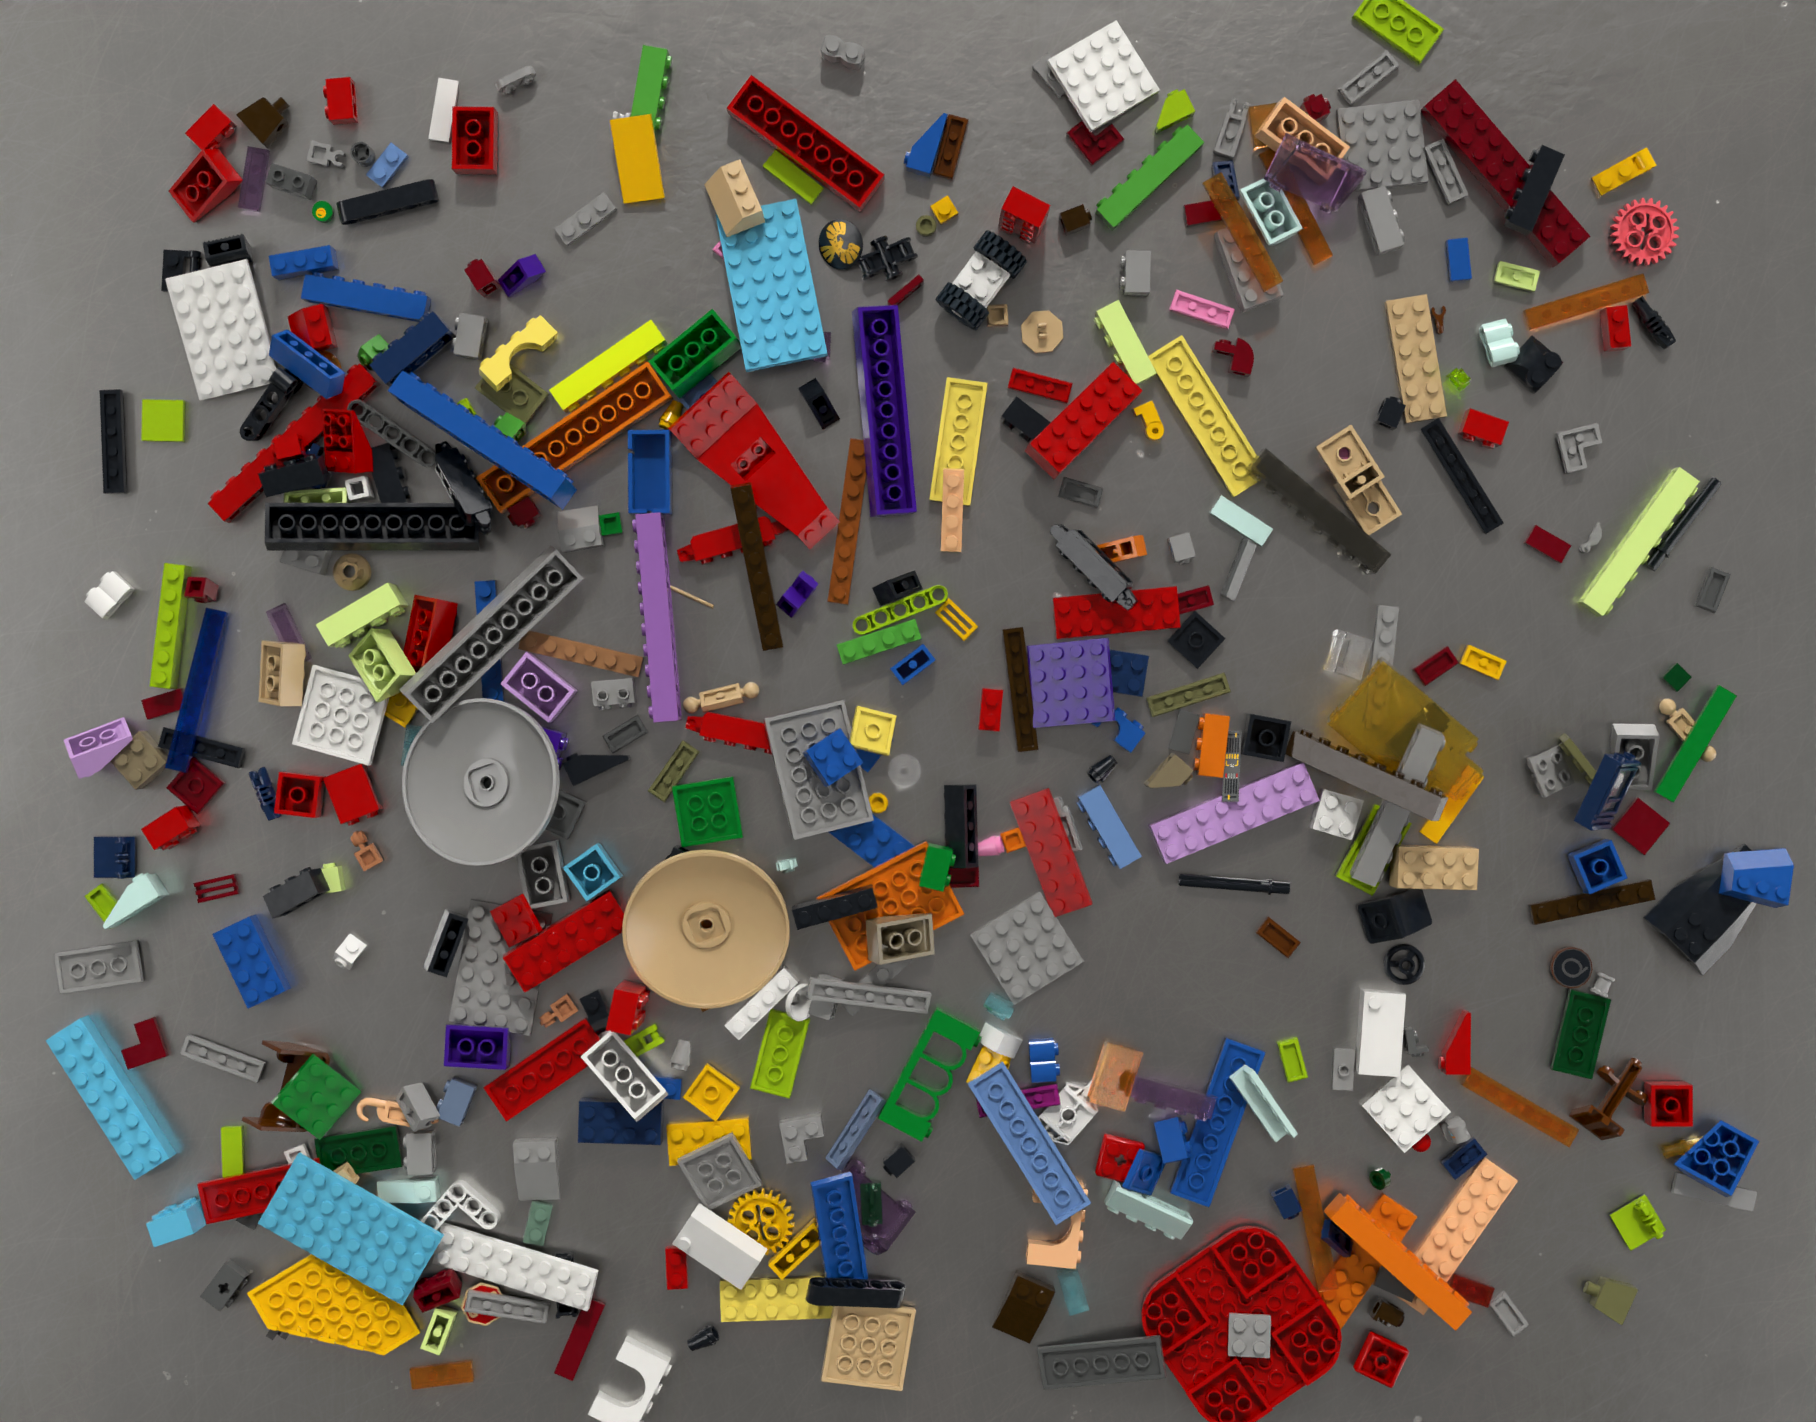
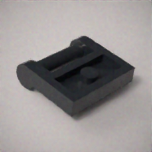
[161,249,201,292]

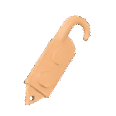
[356,1098,439,1130]

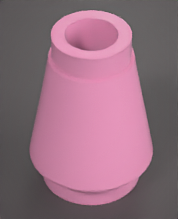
[978,835,1004,856]

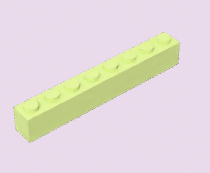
[1577,467,1700,617]

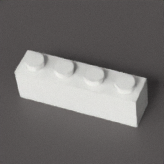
[724,966,799,1040]

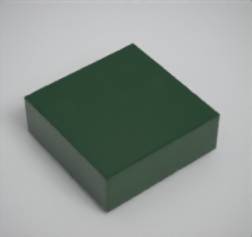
[1661,663,1692,692]

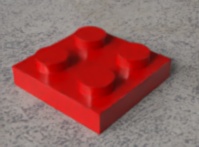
[489,894,543,948]

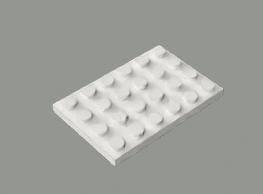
[165,259,278,401]

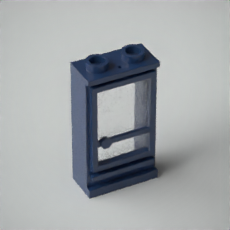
[1574,752,1641,831]

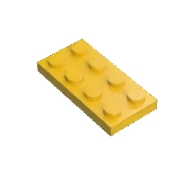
[666,1117,752,1166]

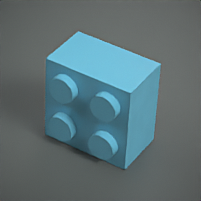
[563,842,623,902]

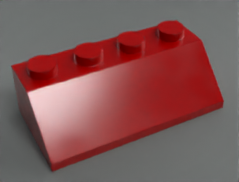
[403,595,458,673]

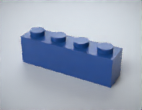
[269,329,345,399]

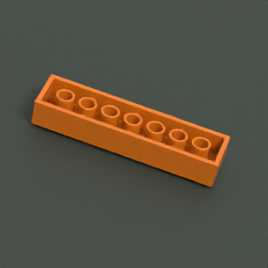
[1324,1193,1472,1331]

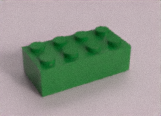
[648,309,741,399]

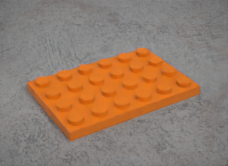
[816,841,964,971]

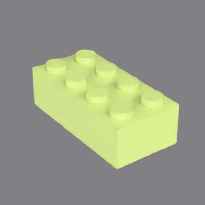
[316,583,409,649]

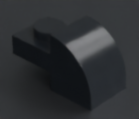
[579,989,610,1035]

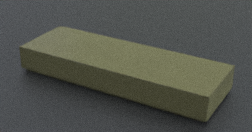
[648,740,700,803]

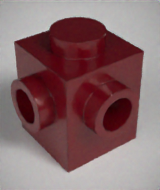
[1300,94,1331,122]

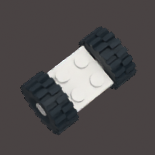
[935,230,1027,331]

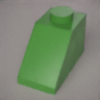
[494,412,528,443]

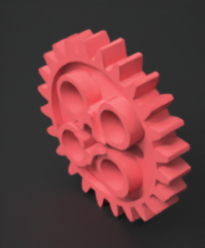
[1610,198,1679,266]

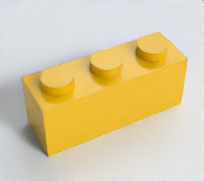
[768,1218,820,1280]

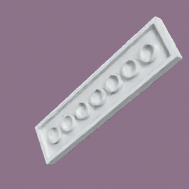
[432,1223,599,1311]

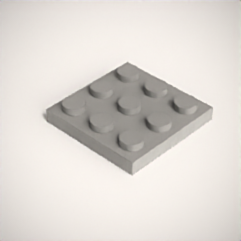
[677,1132,762,1210]

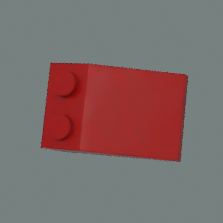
[168,148,243,223]

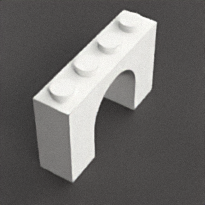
[588,1336,672,1422]

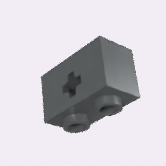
[266,163,317,200]
[200,1259,250,1311]

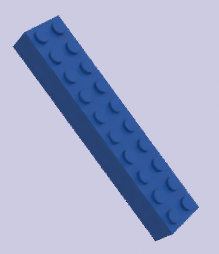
[388,370,577,510]

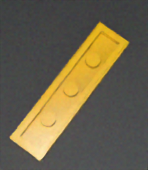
[1419,765,1484,844]

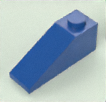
[903,113,948,178]

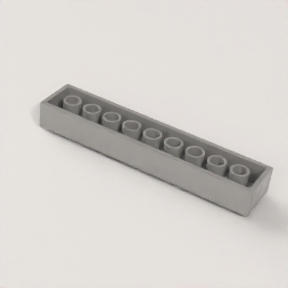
[399,545,584,723]

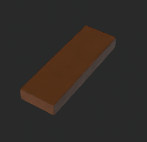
[933,114,969,180]

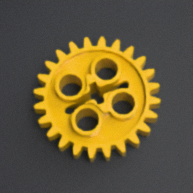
[727,1188,795,1255]

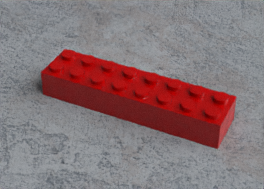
[727,75,885,212]

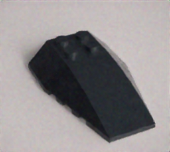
[1643,844,1757,975]

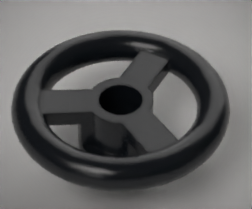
[1384,944,1425,985]

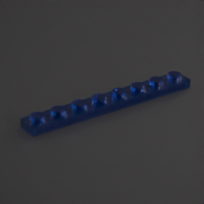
[165,607,228,773]

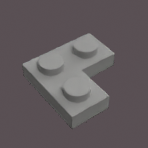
[1556,423,1603,474]

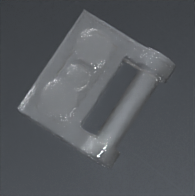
[1324,630,1372,680]

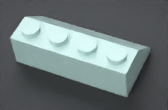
[1104,1180,1194,1240]

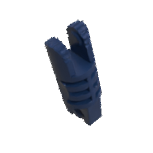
[249,767,281,821]

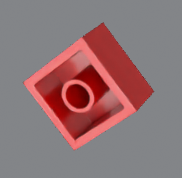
[274,771,326,818]
[141,805,201,851]
[1644,1081,1693,1127]

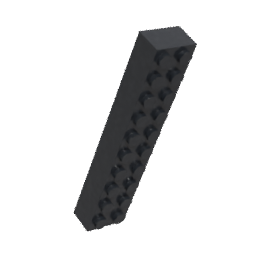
[265,503,479,551]

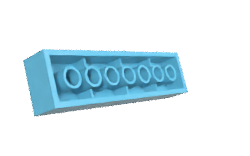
[45,1015,177,1180]

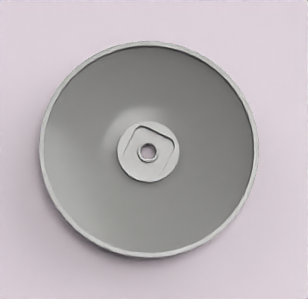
[402,698,560,866]

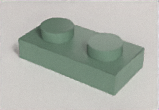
[522,1201,553,1246]

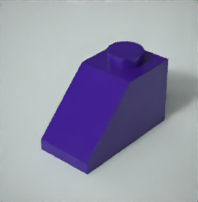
[498,254,546,297]

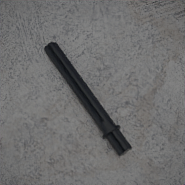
[1646,477,1721,571]
[1178,874,1290,895]

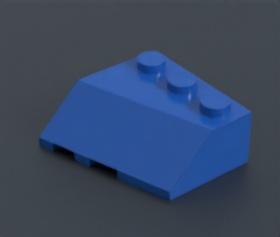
[1719,848,1794,908]
[1673,1120,1759,1197]

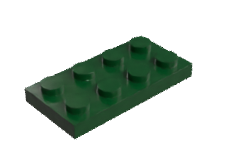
[1550,989,1611,1079]
[314,1125,404,1174]

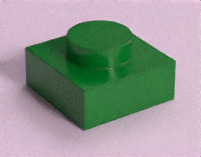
[599,512,623,536]

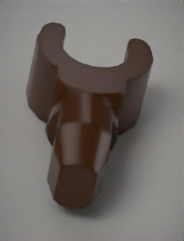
[1430,306,1446,334]

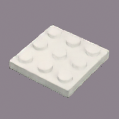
[1362,1065,1451,1153]

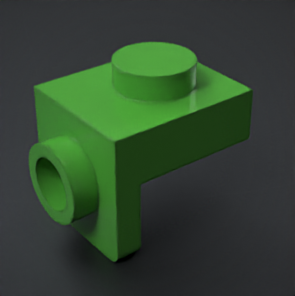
[357,334,389,370]

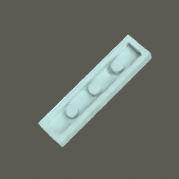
[1229,1065,1298,1142]

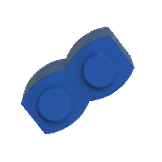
[1029,1038,1060,1083]

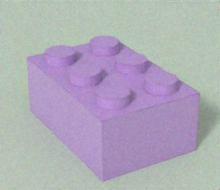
[501,652,578,723]

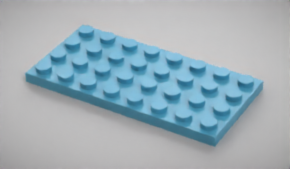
[716,199,828,372]
[258,1152,444,1306]

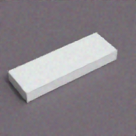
[428,78,460,144]

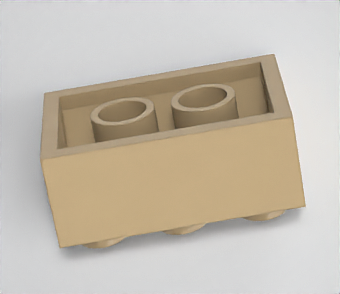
[704,159,765,237]
[259,640,306,706]

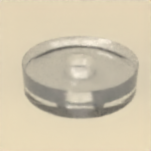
[888,754,921,787]

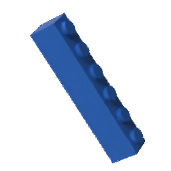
[301,272,431,322]

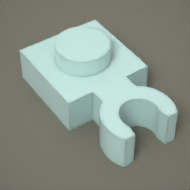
[776,857,798,873]

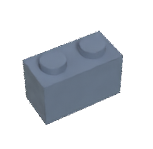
[436,1076,478,1126]

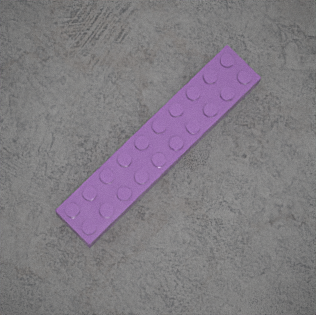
[632,512,682,723]

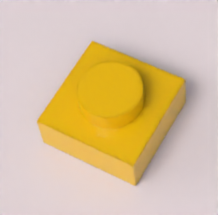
[930,195,958,225]

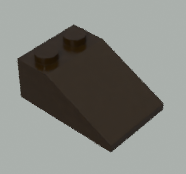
[992,1270,1055,1344]

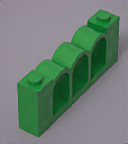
[878,1007,982,1142]

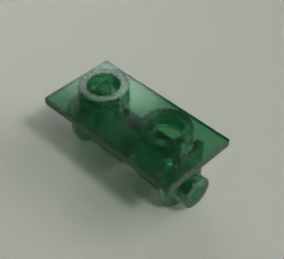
[860,1182,883,1227]

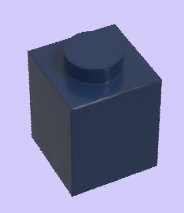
[1270,1184,1303,1220]

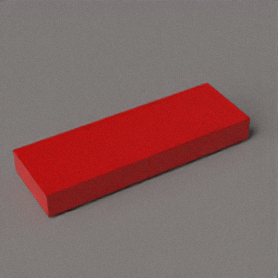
[1008,368,1073,404]

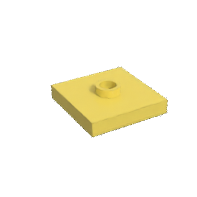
[849,706,897,756]

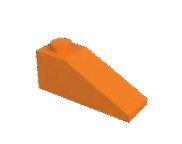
[1097,535,1147,563]

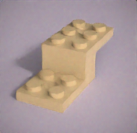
[1315,425,1402,537]

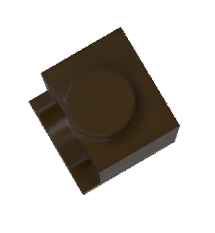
[1369,1297,1405,1327]

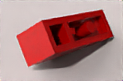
[1438,1010,1471,1075]

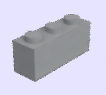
[1358,186,1405,256]

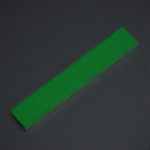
[1654,685,1737,803]

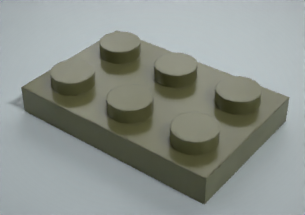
[475,364,550,426]
[1559,733,1596,785]

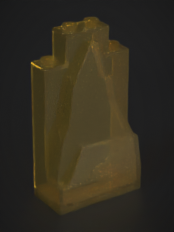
[1327,656,1484,802]

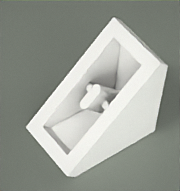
[979,1022,1023,1059]

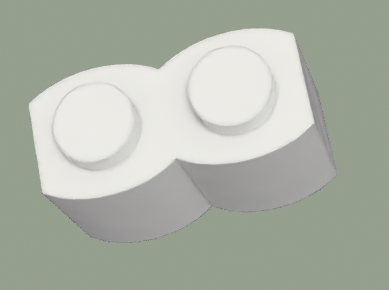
[84,571,135,619]

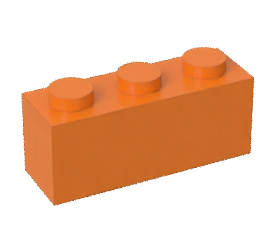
[1193,713,1230,778]

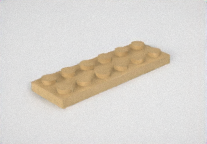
[1385,294,1447,424]

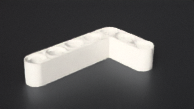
[421,1180,501,1230]

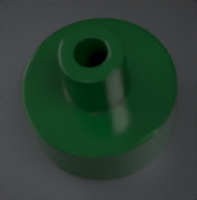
[1369,1168,1391,1190]

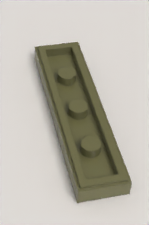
[1146,673,1231,717]

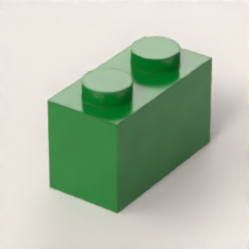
[919,843,956,892]

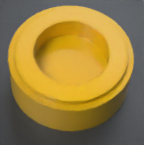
[869,793,888,814]

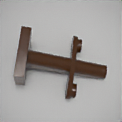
[1569,1058,1647,1140]

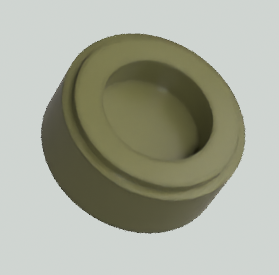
[916,215,936,237]

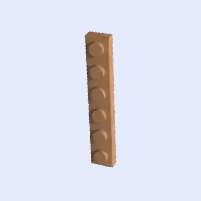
[518,631,644,677]

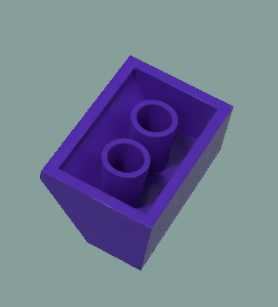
[444,1024,511,1070]

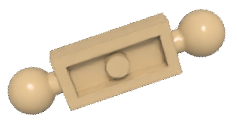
[683,682,759,713]
[1659,699,1716,762]

